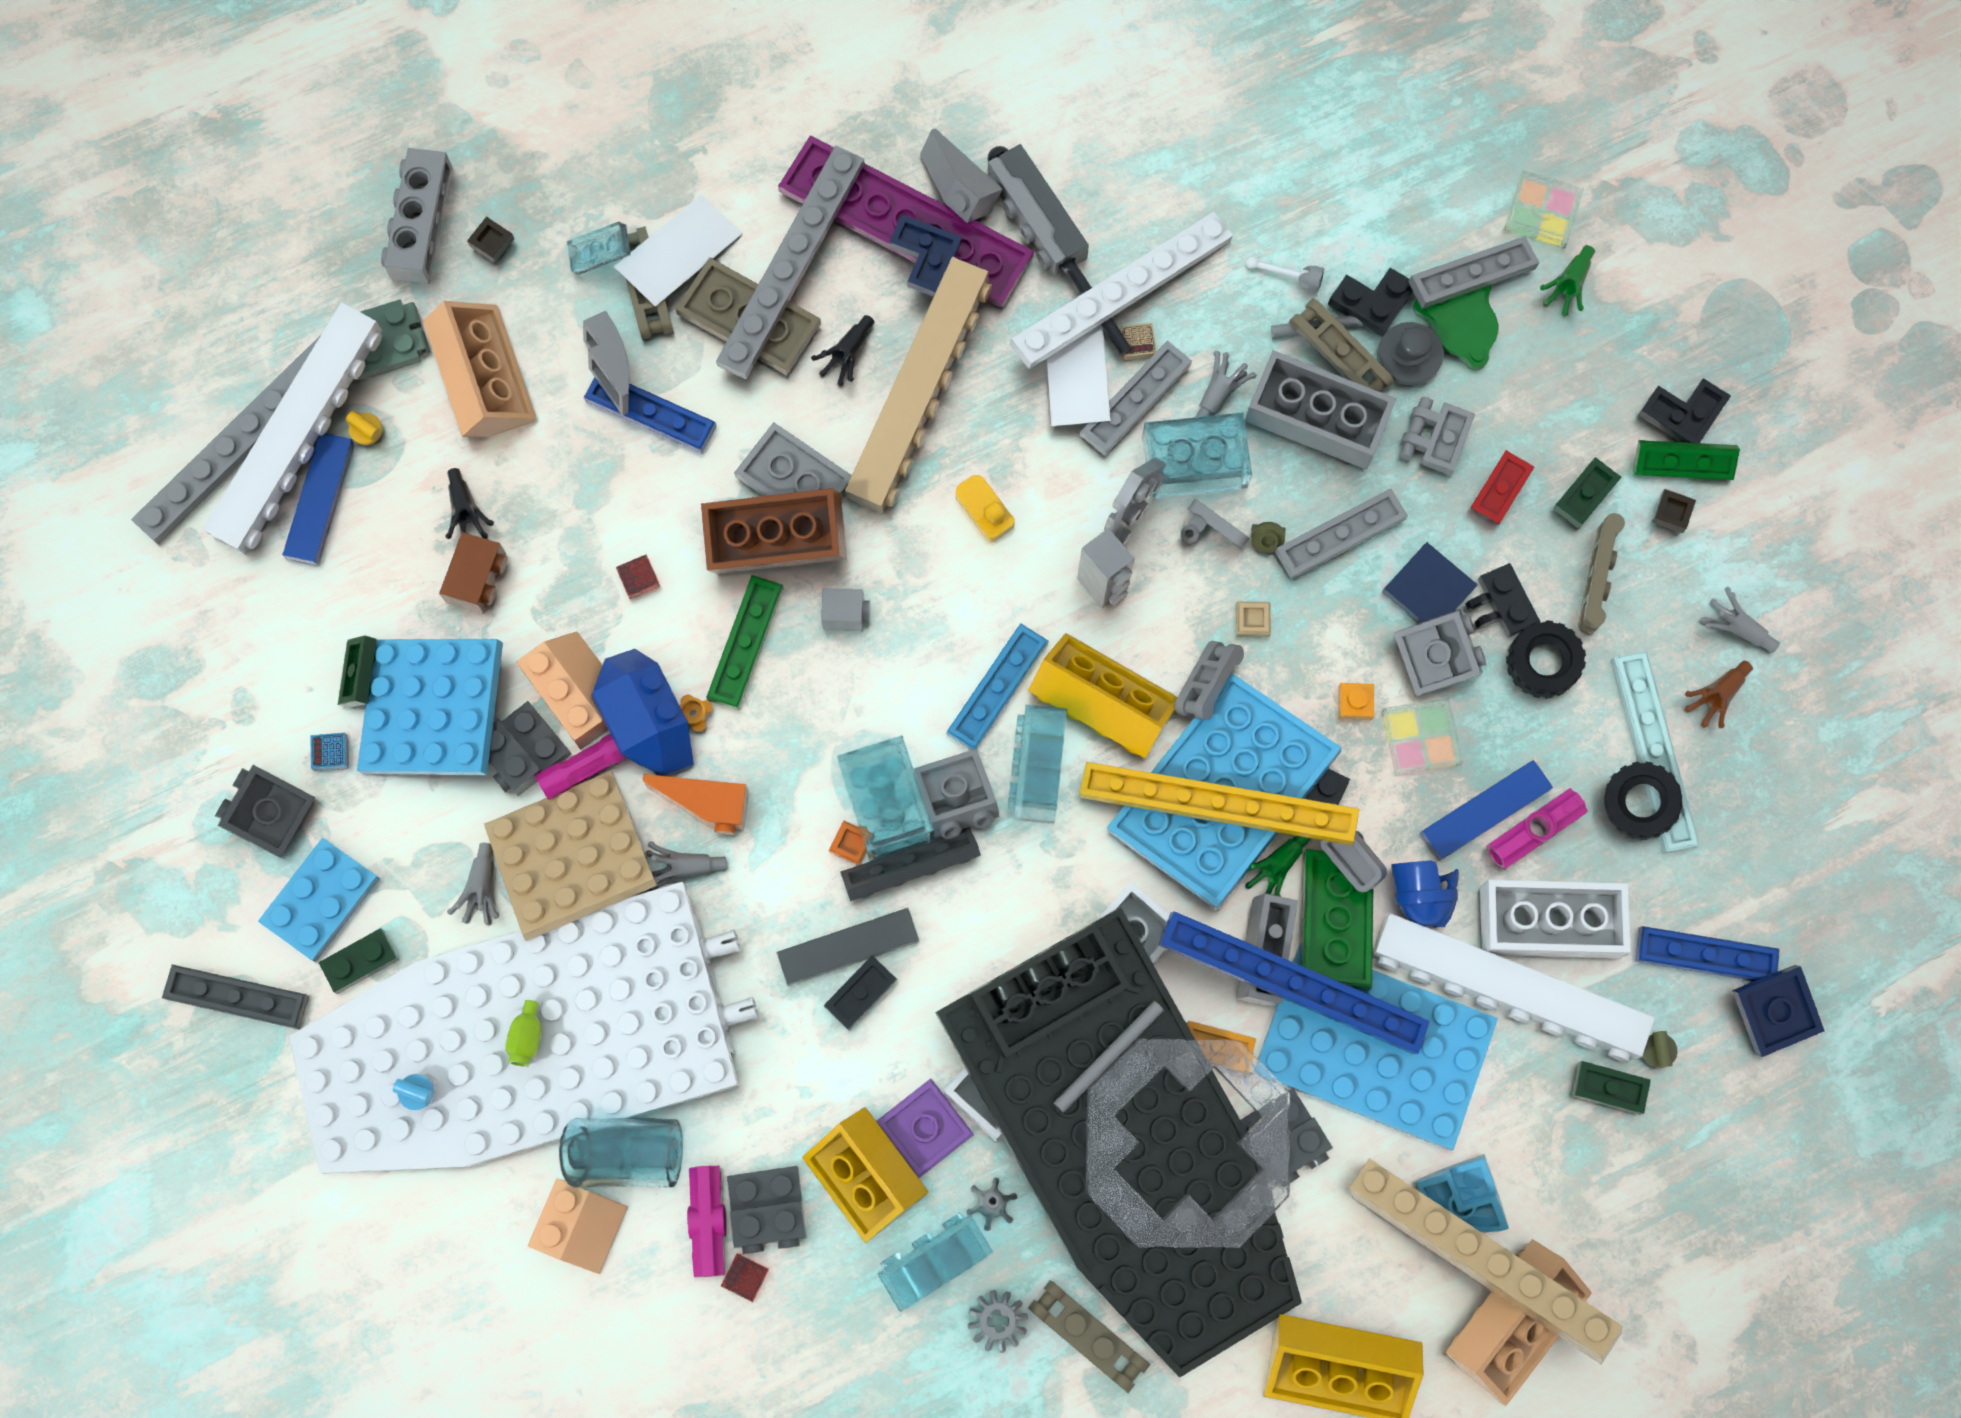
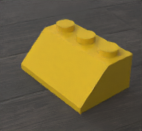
[802,1107,929,1243]

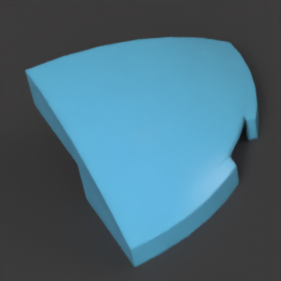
[1416,1154,1509,1232]

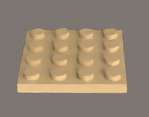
[484,770,657,941]

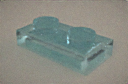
[567,221,630,275]

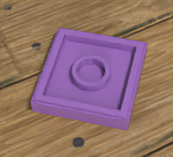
[876,1078,974,1178]

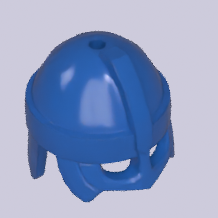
[1391,860,1459,928]

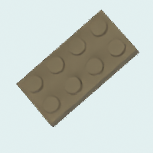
[675,257,821,375]

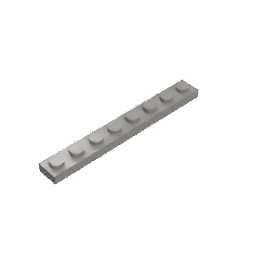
[716,145,865,379]
[131,335,321,544]

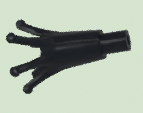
[811,315,875,387]
[445,468,494,539]

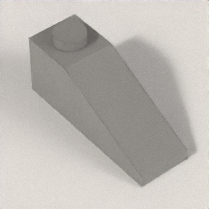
[920,128,1003,223]

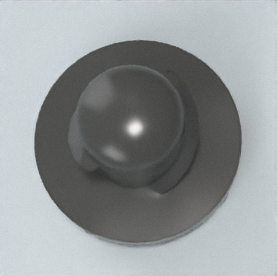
[1378,322,1444,386]

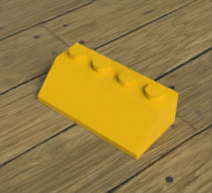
[1028,633,1178,758]
[1264,1314,1424,1418]

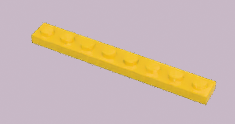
[1079,762,1360,846]

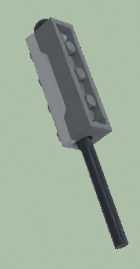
[987,144,1132,356]

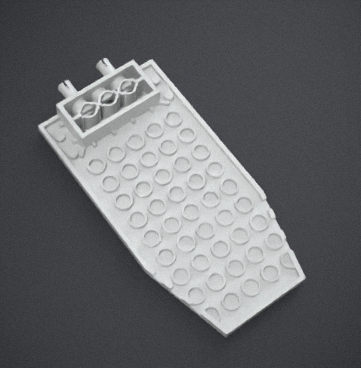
[289,881,759,1174]

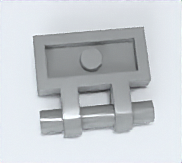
[1399,397,1475,476]

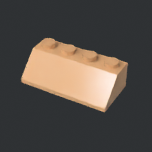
[423,301,537,437]
[1445,1239,1592,1406]

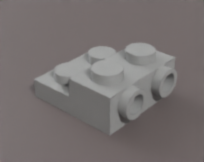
[1394,609,1487,696]
[912,749,1000,839]

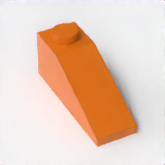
[643,774,749,835]

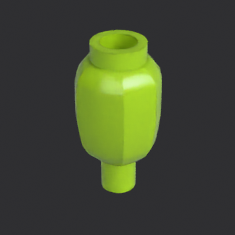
[505,1000,542,1067]

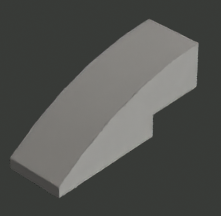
[583,311,629,416]

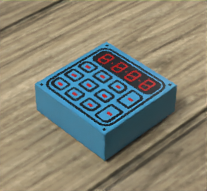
[310,733,348,771]

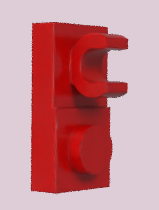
[1470,450,1534,525]

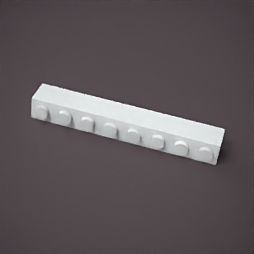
[203,302,383,555]
[1373,913,1655,1063]

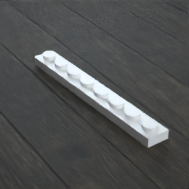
[1009,211,1233,369]

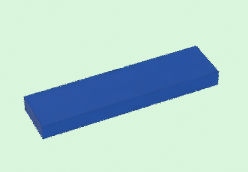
[584,377,717,454]
[282,433,354,565]
[1420,760,1553,861]
[1635,926,1780,981]

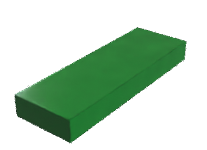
[1633,440,1740,480]

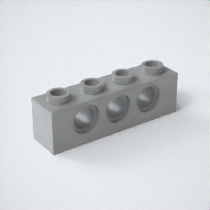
[381,148,453,284]

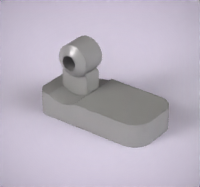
[1181,498,1249,549]
[1320,831,1387,892]

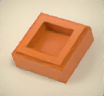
[828,820,875,866]

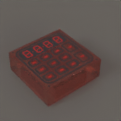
[616,554,660,599]
[721,1253,770,1302]

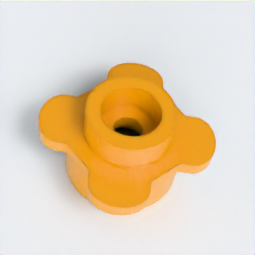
[680,694,713,732]

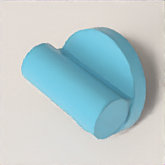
[393,1074,434,1110]

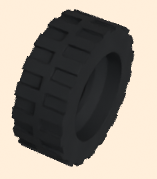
[1506,620,1586,699]
[1604,761,1682,840]

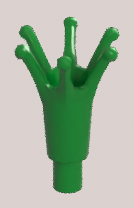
[1540,245,1595,316]
[1245,836,1311,897]

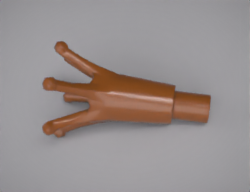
[1685,660,1753,728]

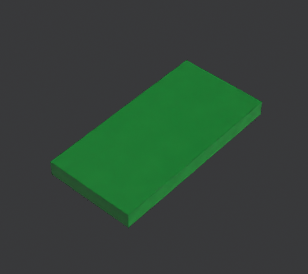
[1301,849,1374,991]

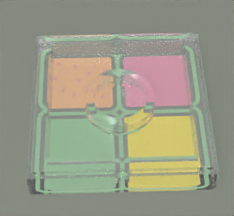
[1503,169,1584,249]
[1381,697,1464,776]

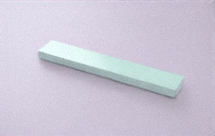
[1611,651,1700,854]

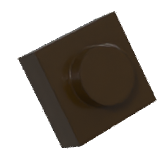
[467,216,514,263]
[1651,489,1696,533]

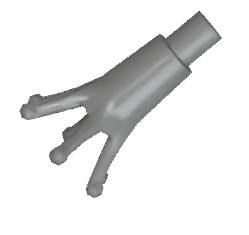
[1193,351,1257,428]
[1700,587,1780,653]
[645,841,727,891]
[447,842,499,925]
[967,1178,1017,1231]

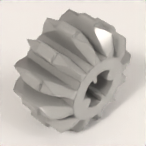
[967,1290,1028,1353]

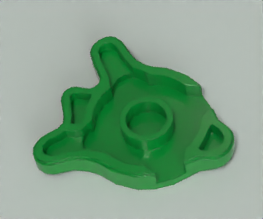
[1413,285,1499,370]

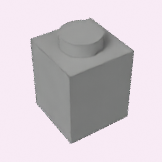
[821,588,870,631]

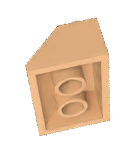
[516,631,608,750]

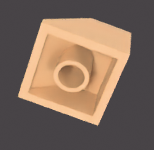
[527,1178,628,1274]

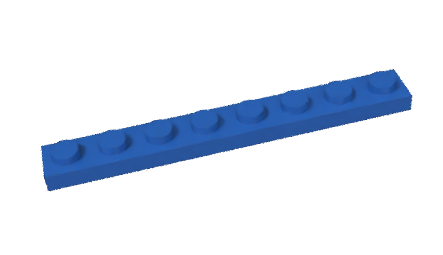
[1158,911,1430,1055]

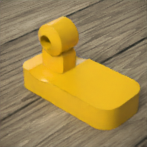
[956,475,1015,542]

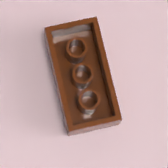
[701,488,847,574]

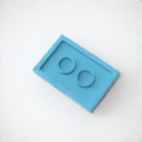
[258,837,380,963]

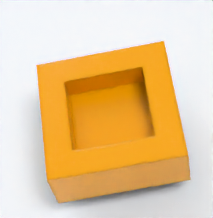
[1338,683,1374,720]

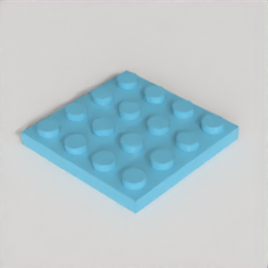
[357,639,503,775]

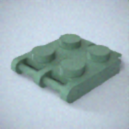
[358,299,430,380]

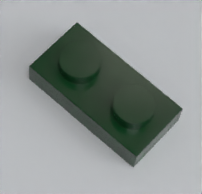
[1553,457,1621,529]
[337,635,377,708]
[318,928,399,994]
[1572,1061,1651,1115]

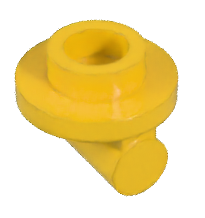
[346,411,383,445]

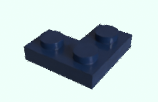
[889,215,962,297]

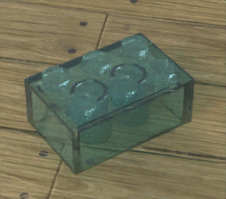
[1142,412,1252,498]
[1008,705,1067,824]
[837,735,935,861]
[877,1213,993,1312]

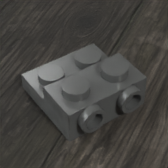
[488,701,572,796]
[215,765,316,858]
[1241,1088,1333,1188]
[727,1166,807,1254]

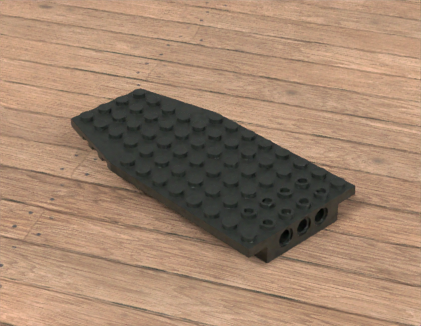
[935,907,1302,1378]

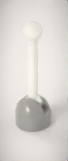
[1246,256,1325,293]

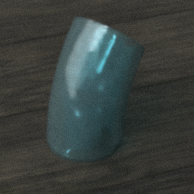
[559,1118,683,1188]

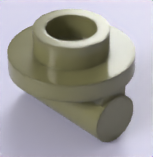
[1251,522,1286,553]
[1643,1031,1678,1068]

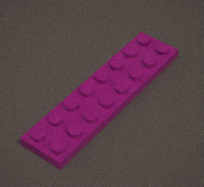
[778,135,1034,308]

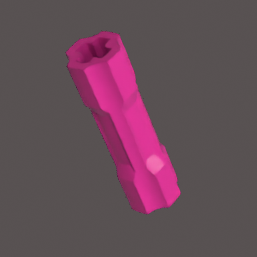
[535,734,628,800]

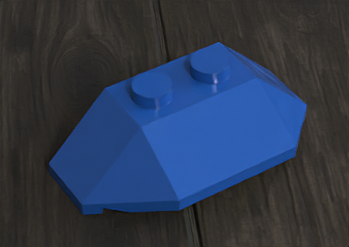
[591,648,694,776]

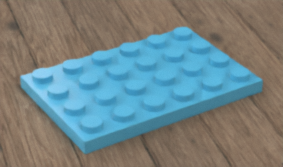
[1107,673,1341,911]
[1253,943,1498,1151]

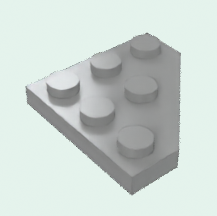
[1104,457,1167,545]

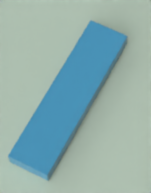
[946,623,1049,750]

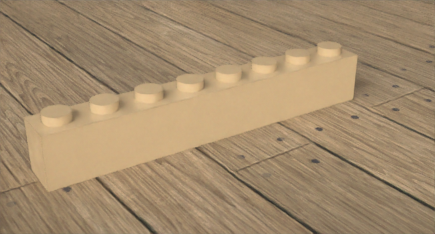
[845,257,992,514]
[1349,1158,1623,1365]

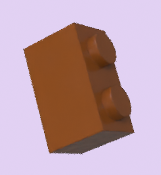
[439,532,508,614]

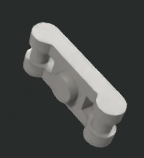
[1175,641,1244,720]

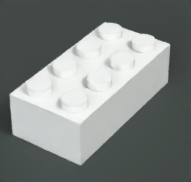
[1480,880,1631,959]

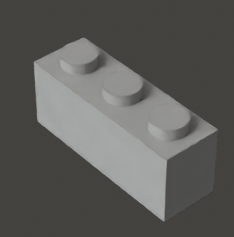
[1077,528,1135,608]
[1236,893,1298,1007]

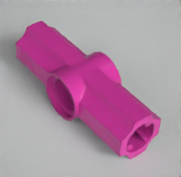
[1486,788,1588,870]
[687,1165,727,1277]

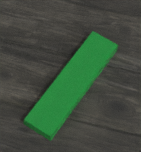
[706,575,784,711]

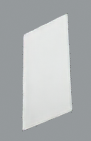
[614,195,742,306]
[1047,324,1111,426]

